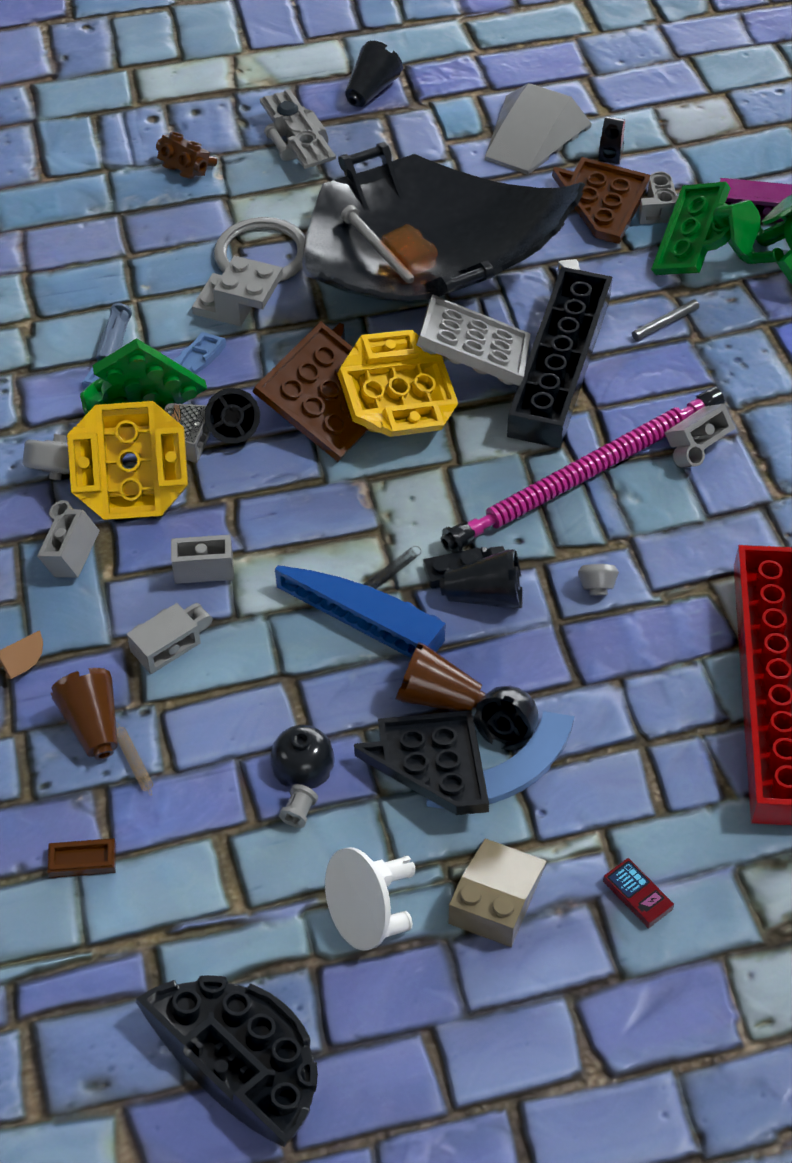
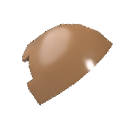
[0,630,43,679]

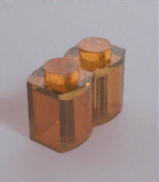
[382,224,438,276]

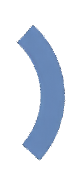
[82,332,226,389]
[427,711,575,809]

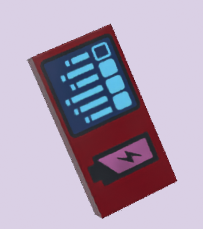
[603,858,674,929]

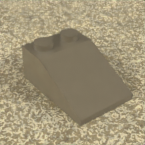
[448,838,547,947]

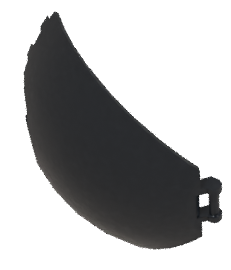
[302,142,585,301]

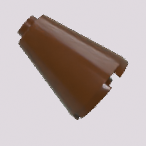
[395,642,485,711]
[50,668,118,760]

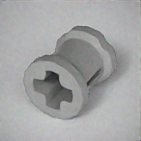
[279,784,318,828]

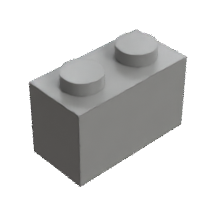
[171,535,234,584]

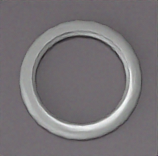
[214,217,306,283]

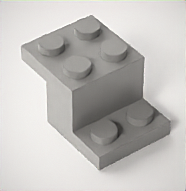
[192,255,283,326]

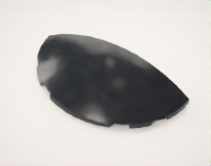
[136,975,318,1147]

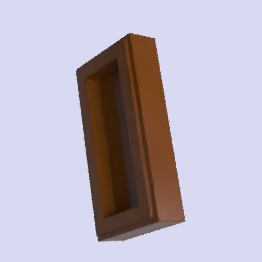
[47,838,116,878]

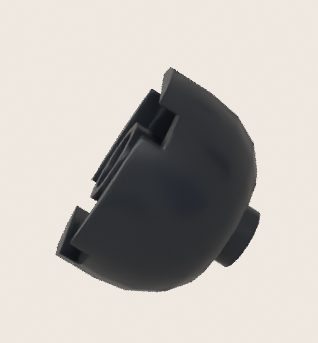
[205,388,260,443]
[474,685,538,750]
[271,725,335,789]

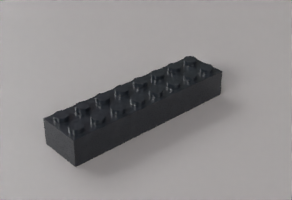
[507,266,613,449]

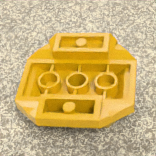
[337,330,458,437]
[67,401,188,520]

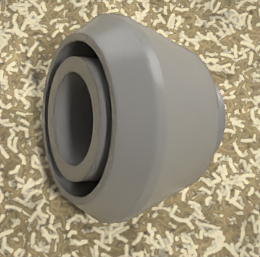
[578,564,619,595]

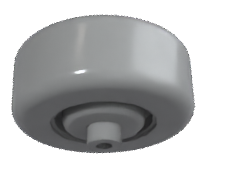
[23,434,70,480]

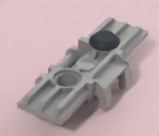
[260,90,336,169]

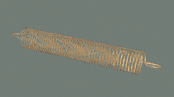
[116,722,153,796]

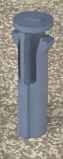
[96,303,132,362]

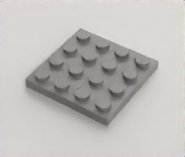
[416,294,531,386]

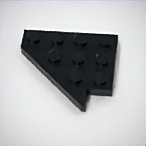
[354,710,489,815]

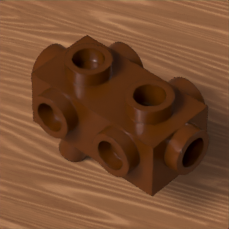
[156,132,217,179]

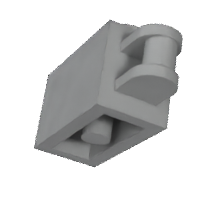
[127,603,213,674]

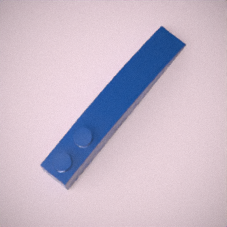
[275,565,446,658]

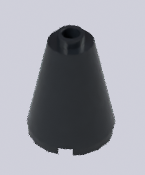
[345,40,403,107]
[440,549,523,609]

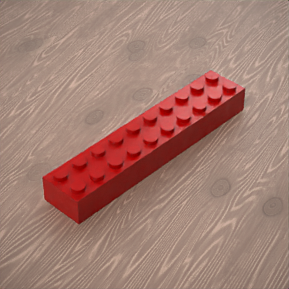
[734,545,792,825]

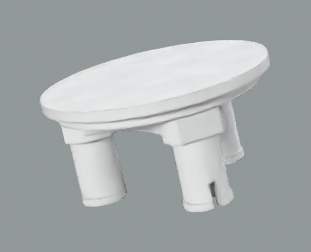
[325,847,415,951]

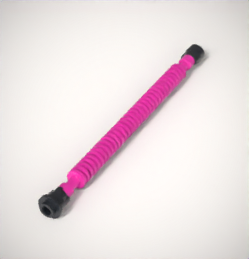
[440,387,725,553]

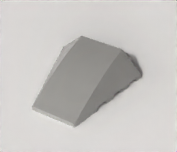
[485,83,592,175]

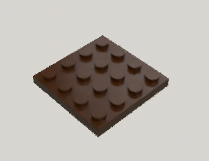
[252,321,368,462]

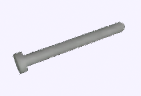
[341,205,414,283]

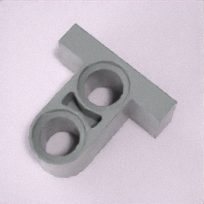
[638,171,678,224]

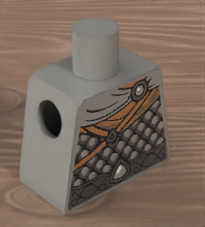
[164,403,210,463]

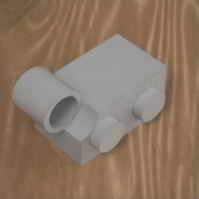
[664,404,736,468]
[37,500,100,578]

